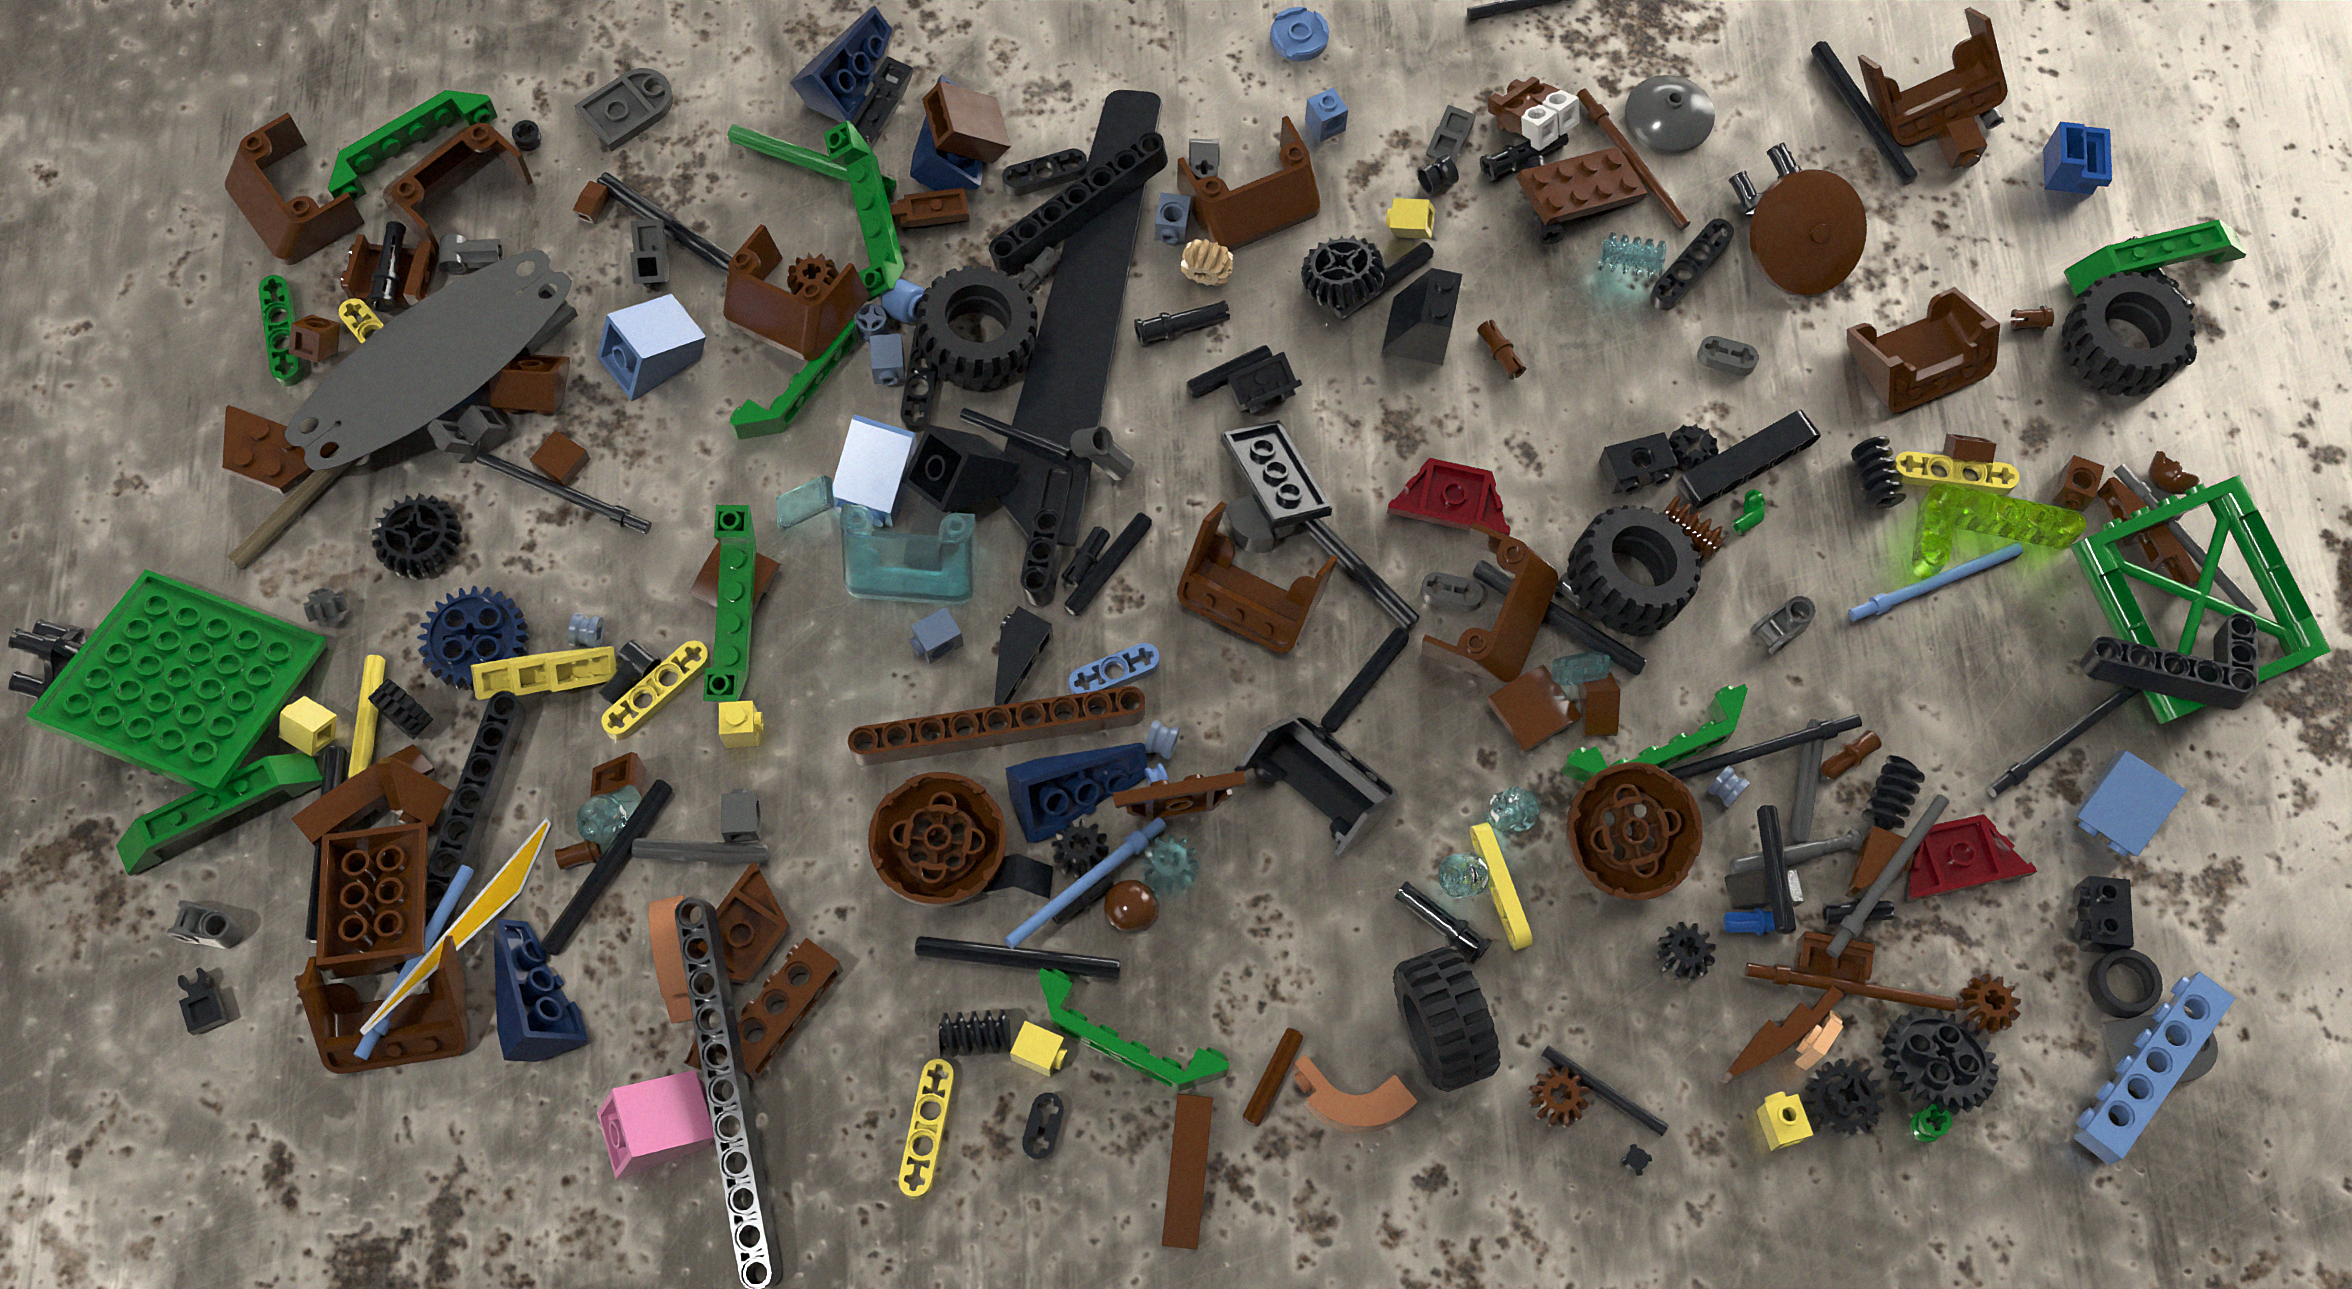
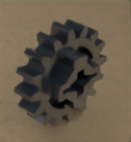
[1804,1059,1885,1139]

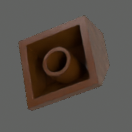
[489,354,570,415]

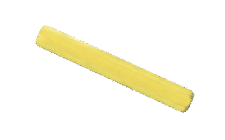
[348,655,386,779]

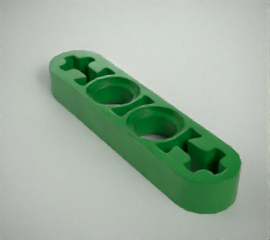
[258,275,304,387]

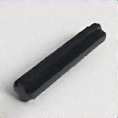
[1187,345,1273,398]

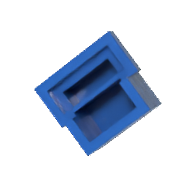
[2043,121,2112,195]

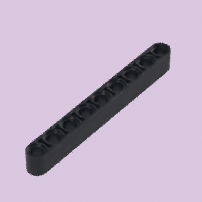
[393,691,526,984]

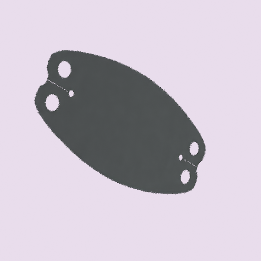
[284,250,572,470]

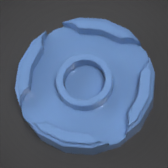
[1270,7,1329,62]

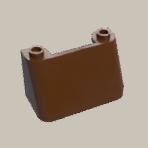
[1846,287,2000,413]

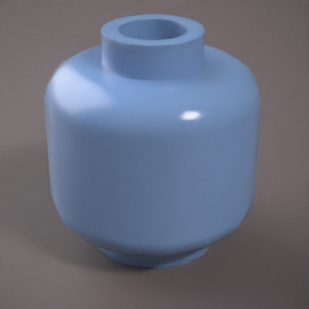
[881,279,925,324]

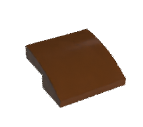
[689,542,781,616]
[1486,664,1583,753]

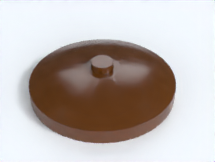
[1749,169,1867,295]

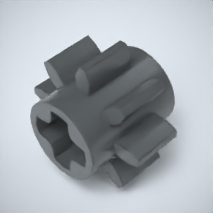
[303,587,348,627]

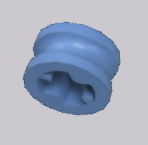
[1144,763,1169,786]

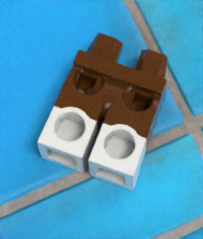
[1487,76,1580,151]

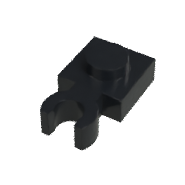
[178,967,228,1036]

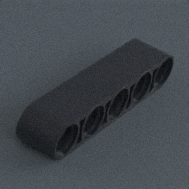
[1676,409,1821,510]

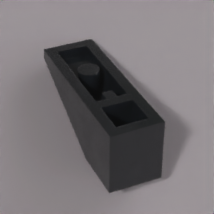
[994,606,1053,706]

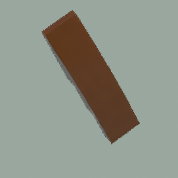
[2097,477,2200,588]
[291,744,435,847]
[1720,985,1844,1084]
[1162,1093,1213,1250]

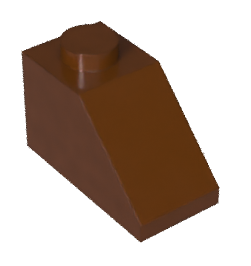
[378,757,452,827]
[1845,825,1914,898]

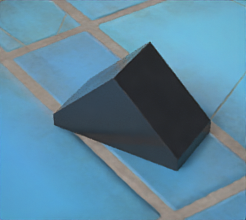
[982,853,1053,901]

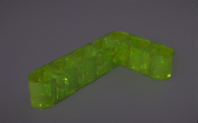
[1912,483,2086,579]

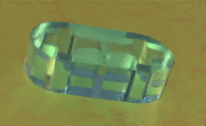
[1551,651,1610,685]

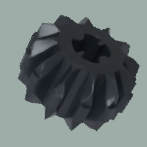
[1051,818,1109,878]
[1656,921,1716,982]

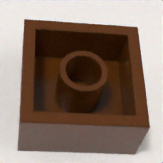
[529,430,590,487]
[1943,433,1997,463]

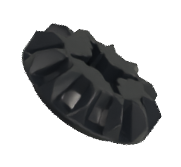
[1668,423,1719,471]

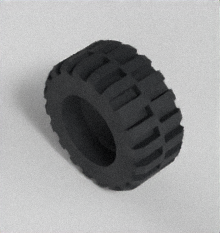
[916,265,1038,390]
[2061,272,2196,396]
[1567,505,1701,635]
[1393,947,1501,1092]

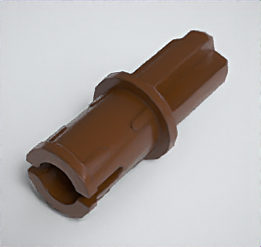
[1820,730,1882,780]

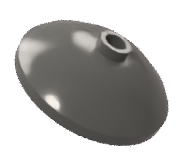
[1625,75,1715,153]

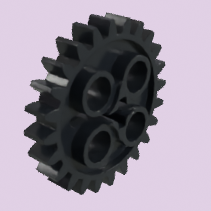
[1881,1008,1999,1115]

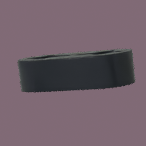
[1022,1092,1064,1162]

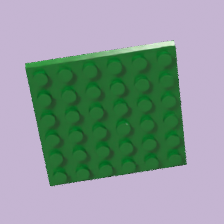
[26,569,327,797]

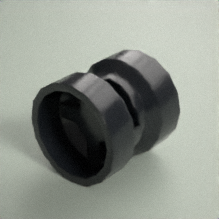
[1417,155,1459,195]

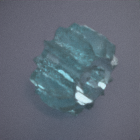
[1141,834,1199,894]

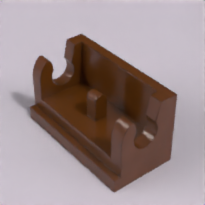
[1794,931,1875,983]

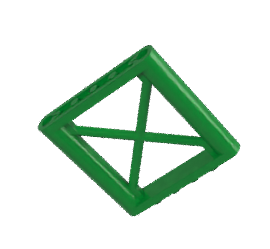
[2070,475,2331,725]

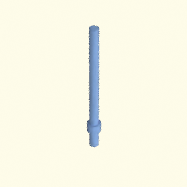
[1848,542,2023,622]
[1004,817,1166,949]
[354,865,474,1061]

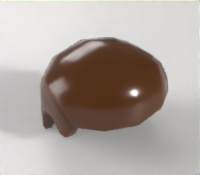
[2148,451,2200,495]
[1103,880,1160,932]

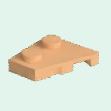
[1794,1010,1843,1071]

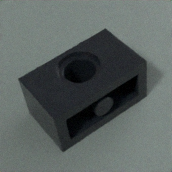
[1599,432,1678,494]

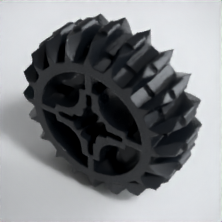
[1301,235,1385,310]
[371,492,463,580]

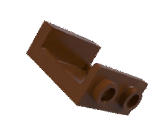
[340,234,439,309]

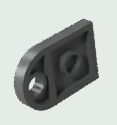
[574,68,673,152]
[2099,1011,2218,1093]

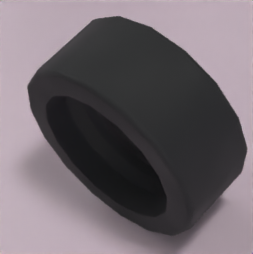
[2088,948,2163,1019]

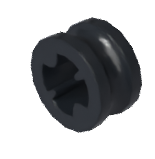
[512,120,542,151]

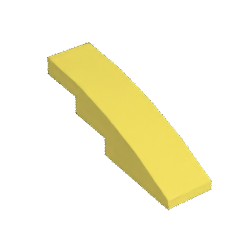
[471,646,617,700]

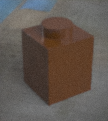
[1936,116,1988,169]

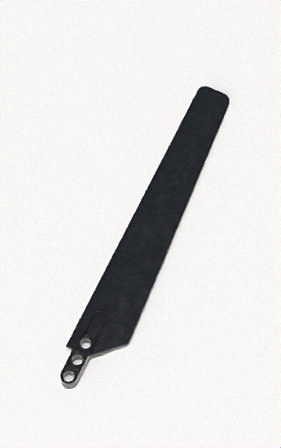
[995,90,1162,606]

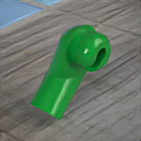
[1731,489,1765,535]

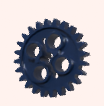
[417,586,530,691]

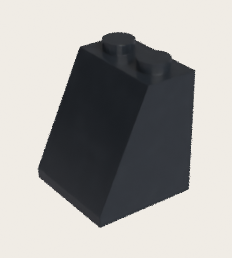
[1382,268,1463,366]
[902,424,1021,513]

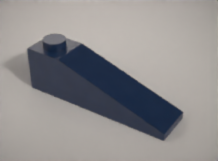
[790,6,892,123]
[910,74,983,191]
[1005,742,1147,843]
[493,919,588,1062]

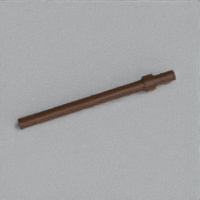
[1576,88,1691,230]
[1745,962,1957,1012]

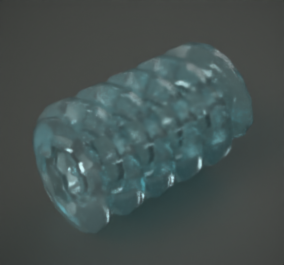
[1598,232,1666,278]

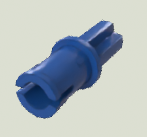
[1723,908,1776,936]

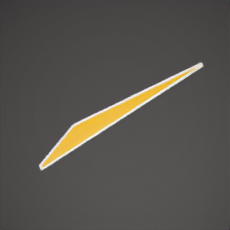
[360,817,551,1035]

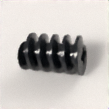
[1851,436,1907,509]
[1861,755,1925,831]
[939,1009,1011,1058]

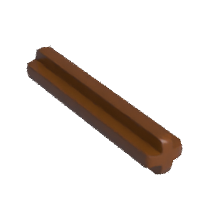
[1243,1027,1303,1127]

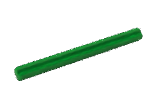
[727,124,897,196]

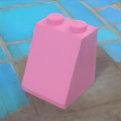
[597,1070,714,1180]

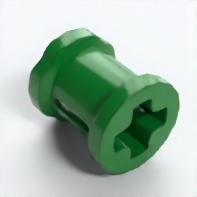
[1910,1104,1952,1143]

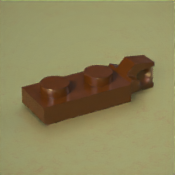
[889,188,969,227]

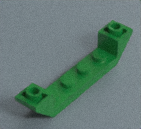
[328,90,498,202]
[824,120,905,302]
[2064,219,2247,298]
[729,317,858,440]
[703,505,757,702]
[1562,684,1748,783]
[116,753,323,876]
[1038,968,1230,1092]

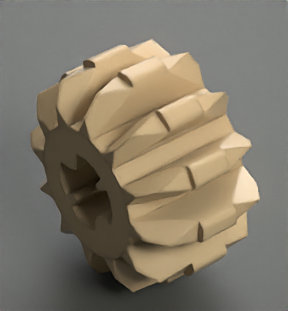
[1180,239,1234,286]

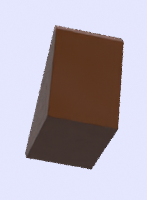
[1577,672,1621,737]
[590,752,646,801]

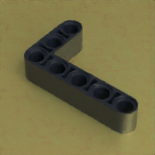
[2080,612,2258,710]

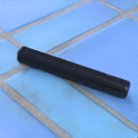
[1332,242,1434,319]
[1064,512,1152,616]
[1321,627,1409,733]
[1757,805,1796,935]

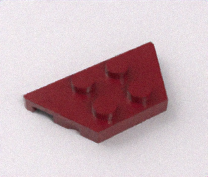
[1387,458,1511,536]
[1907,814,2037,902]

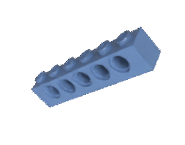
[2073,971,2236,1165]

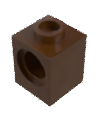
[289,314,340,363]
[2053,455,2105,512]

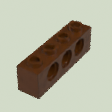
[717,937,843,1082]

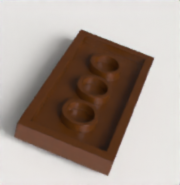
[1516,146,1648,226]

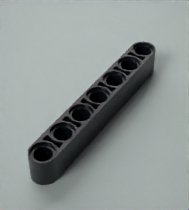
[989,131,1168,276]

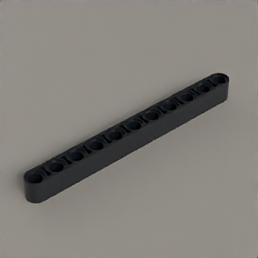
[675,897,782,1289]

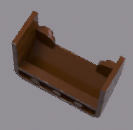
[1858,7,2008,145]
[225,112,365,265]
[1177,116,1321,252]
[383,123,533,255]
[723,224,870,361]
[1177,501,1338,653]
[1422,522,1558,685]
[298,935,468,1074]

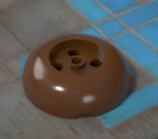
[1566,762,1703,900]
[868,772,1007,907]

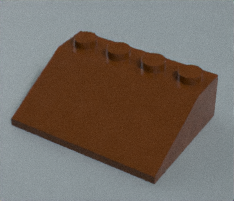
[316,822,428,980]

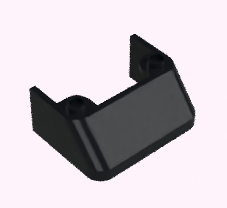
[1234,713,1399,857]

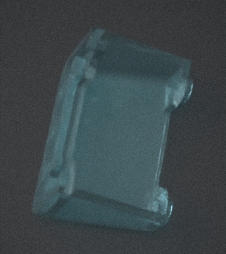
[840,504,979,605]

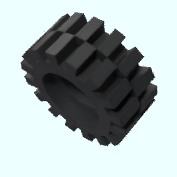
[368,678,433,740]

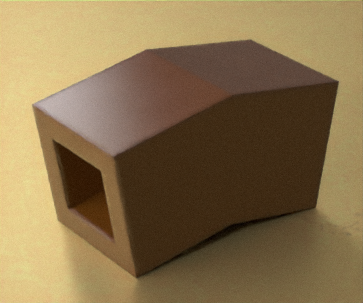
[573,181,609,224]

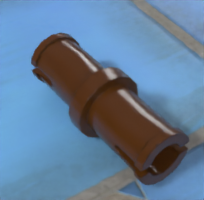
[1477,319,1526,380]

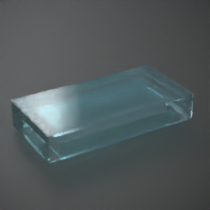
[776,475,834,530]

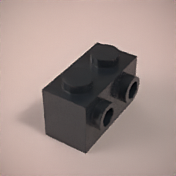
[2073,876,2134,954]

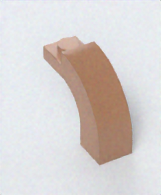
[648,895,693,1024]
[1292,1054,1418,1133]

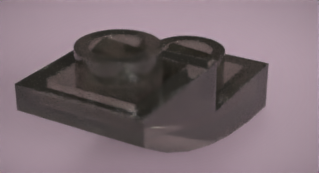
[1724,870,1804,910]

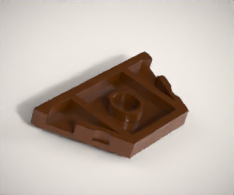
[222,405,339,494]
[1113,771,1246,822]
[697,861,791,984]

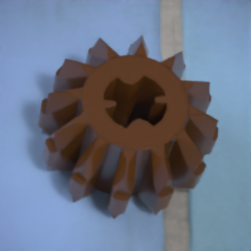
[787,252,839,295]
[1957,973,2022,1034]
[1528,1067,1589,1128]

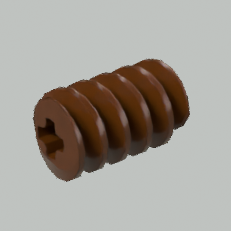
[1663,495,1731,564]

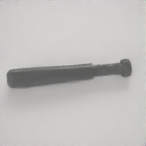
[1730,829,1863,878]

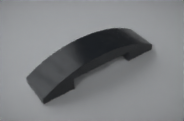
[827,56,914,152]

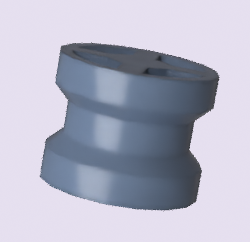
[855,304,889,343]
[568,613,605,648]
[1145,720,1180,760]
[1707,765,1750,808]

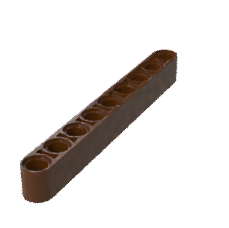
[848,686,1145,766]

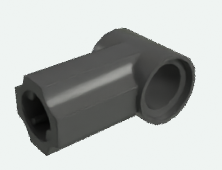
[438,234,504,275]
[1070,426,1135,480]

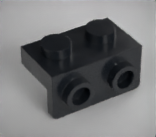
[1225,351,1302,414]

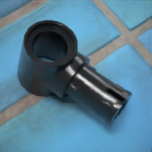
[598,639,662,705]

